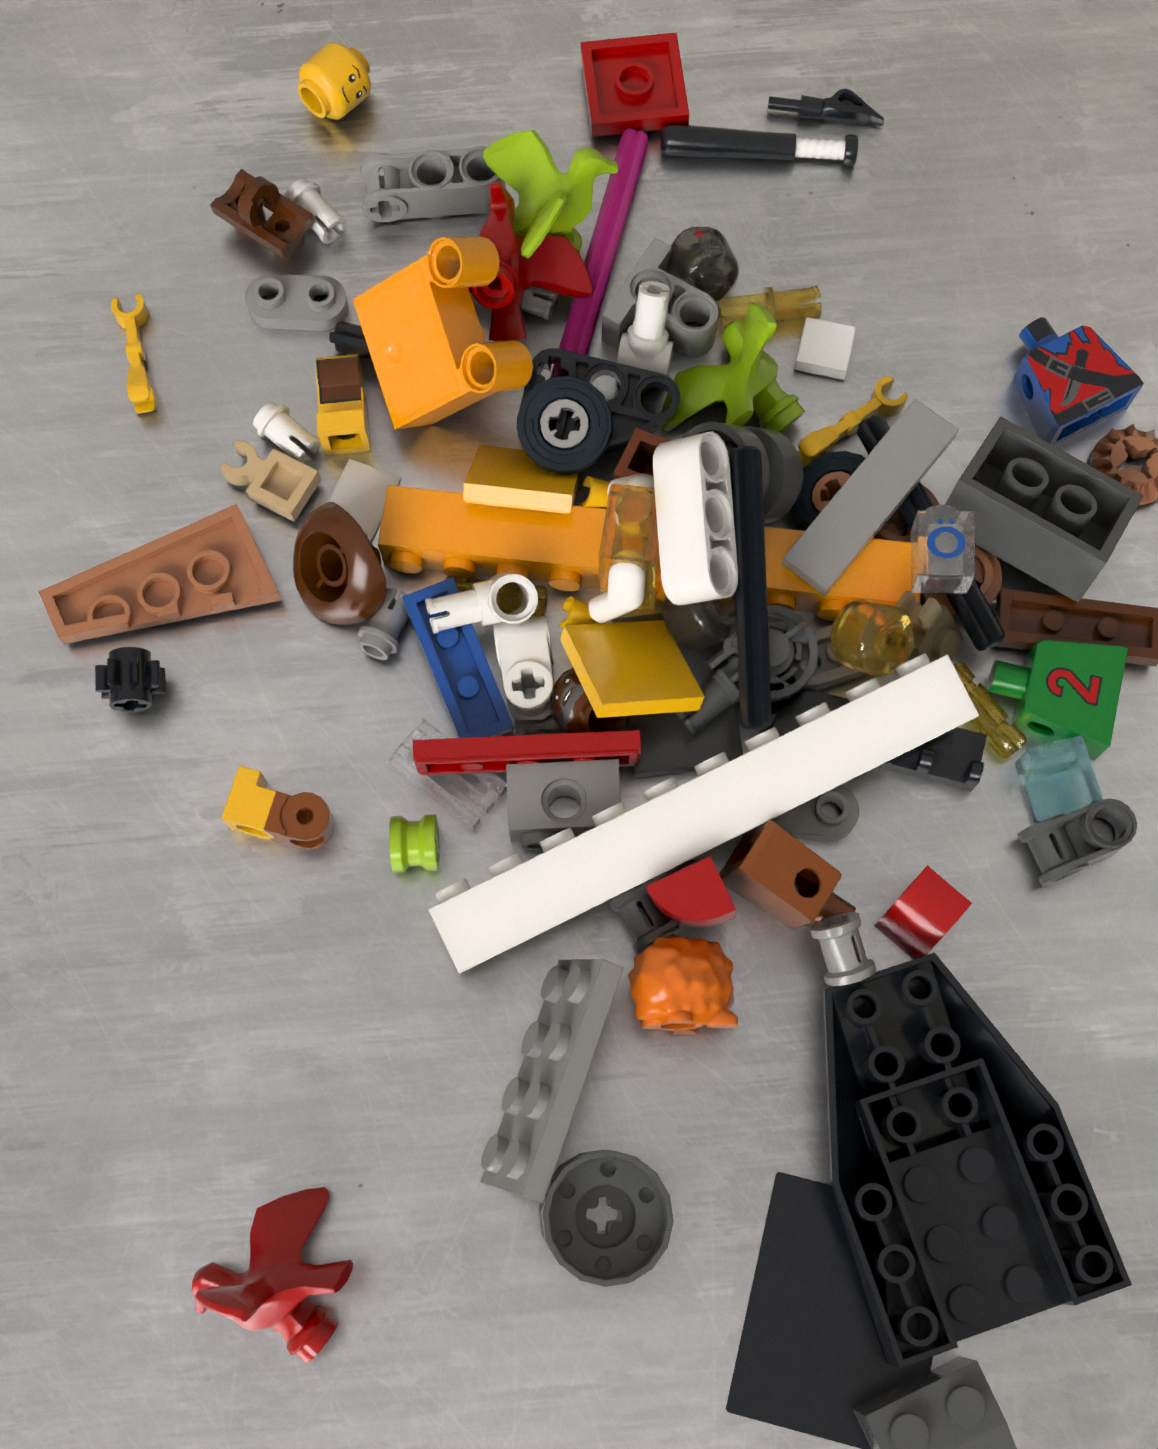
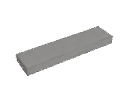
[782,399,959,596]

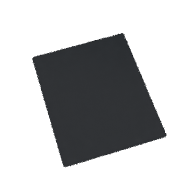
[726,1172,933,1449]

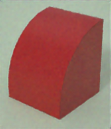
[646,856,736,928]
[874,865,972,959]

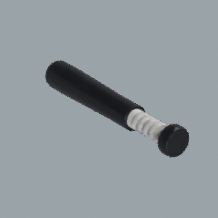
[660,124,858,166]

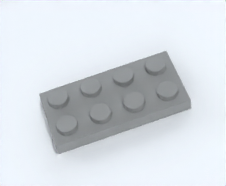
[480,959,624,1203]

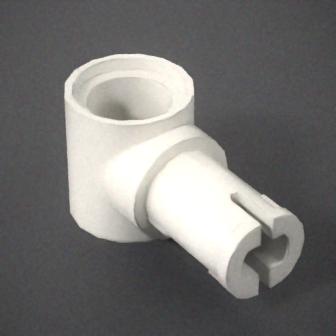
[616,281,674,377]
[425,573,538,634]

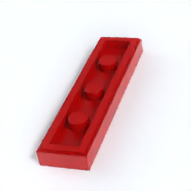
[413,730,641,775]

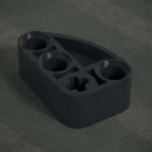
[517,348,680,453]

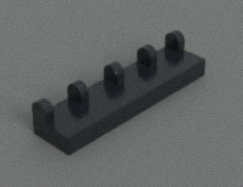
[758,683,987,792]

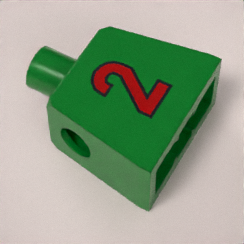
[987,640,1128,761]

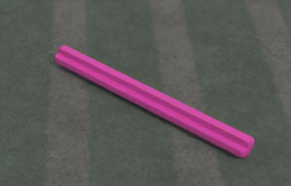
[550,128,648,378]

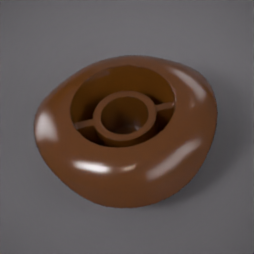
[293,502,386,625]

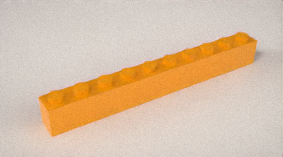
[378,485,924,627]

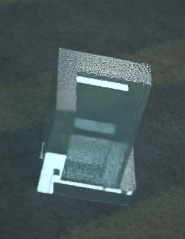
[1015,736,1102,823]

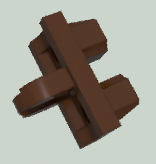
[210,169,315,260]

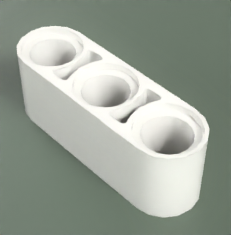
[653,431,738,606]

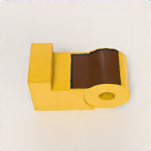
[316,353,371,456]

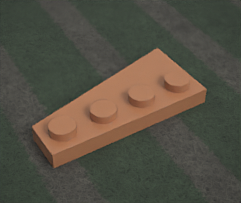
[39,504,282,644]

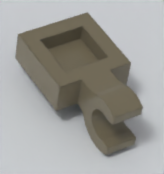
[894,590,964,662]

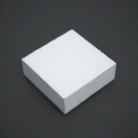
[794,317,856,380]

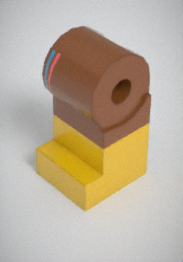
[221,765,335,849]

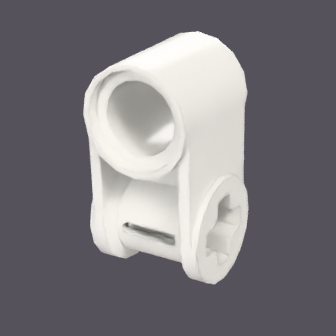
[493,615,554,725]

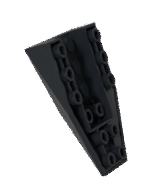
[823,952,1132,1368]

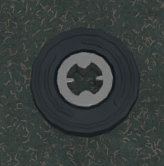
[517,376,613,474]

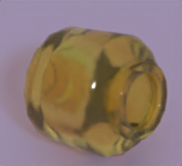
[830,598,915,676]

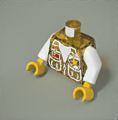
[559,474,661,628]

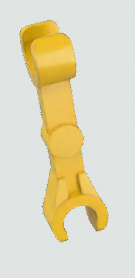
[110,293,156,414]
[797,376,908,468]

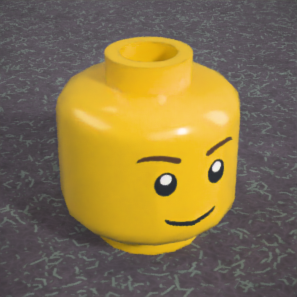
[297,42,371,120]

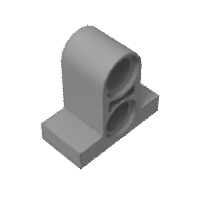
[602,237,718,358]

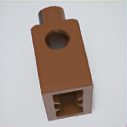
[719,820,856,928]

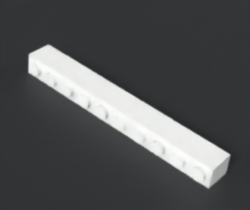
[428,653,979,974]

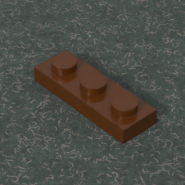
[995,588,1158,667]

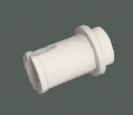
[285,179,347,244]
[253,402,321,464]

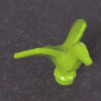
[483,130,618,258]
[661,302,806,433]

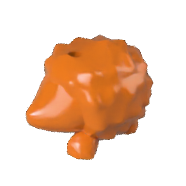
[628,934,738,1035]

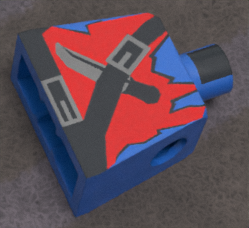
[1014,317,1144,446]

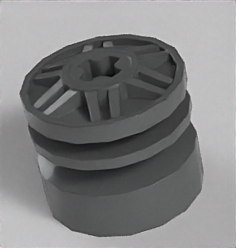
[539,1150,674,1287]

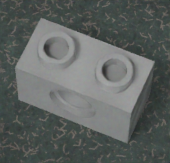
[506,759,621,850]

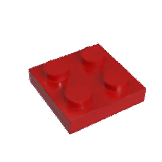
[580,32,690,137]

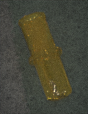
[718,285,822,328]

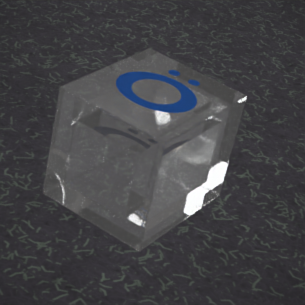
[911,505,975,594]

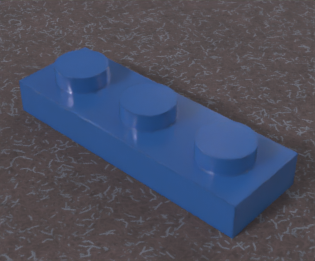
[402,577,514,738]

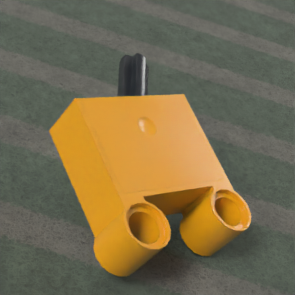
[329,236,533,430]

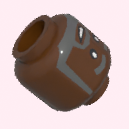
[550,667,629,733]

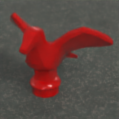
[468,182,594,341]
[192,1187,353,1363]

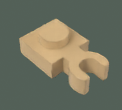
[219,440,321,522]

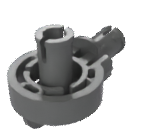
[674,605,818,736]

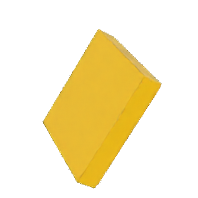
[463,445,581,514]
[560,620,705,718]

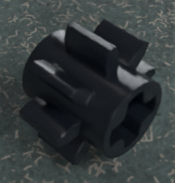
[95,647,166,712]

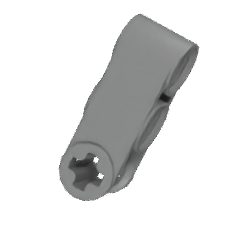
[360,146,506,222]

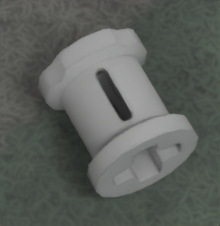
[810,912,877,986]

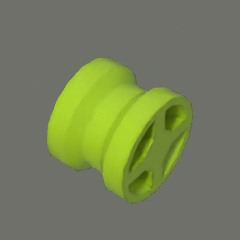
[389,814,440,873]

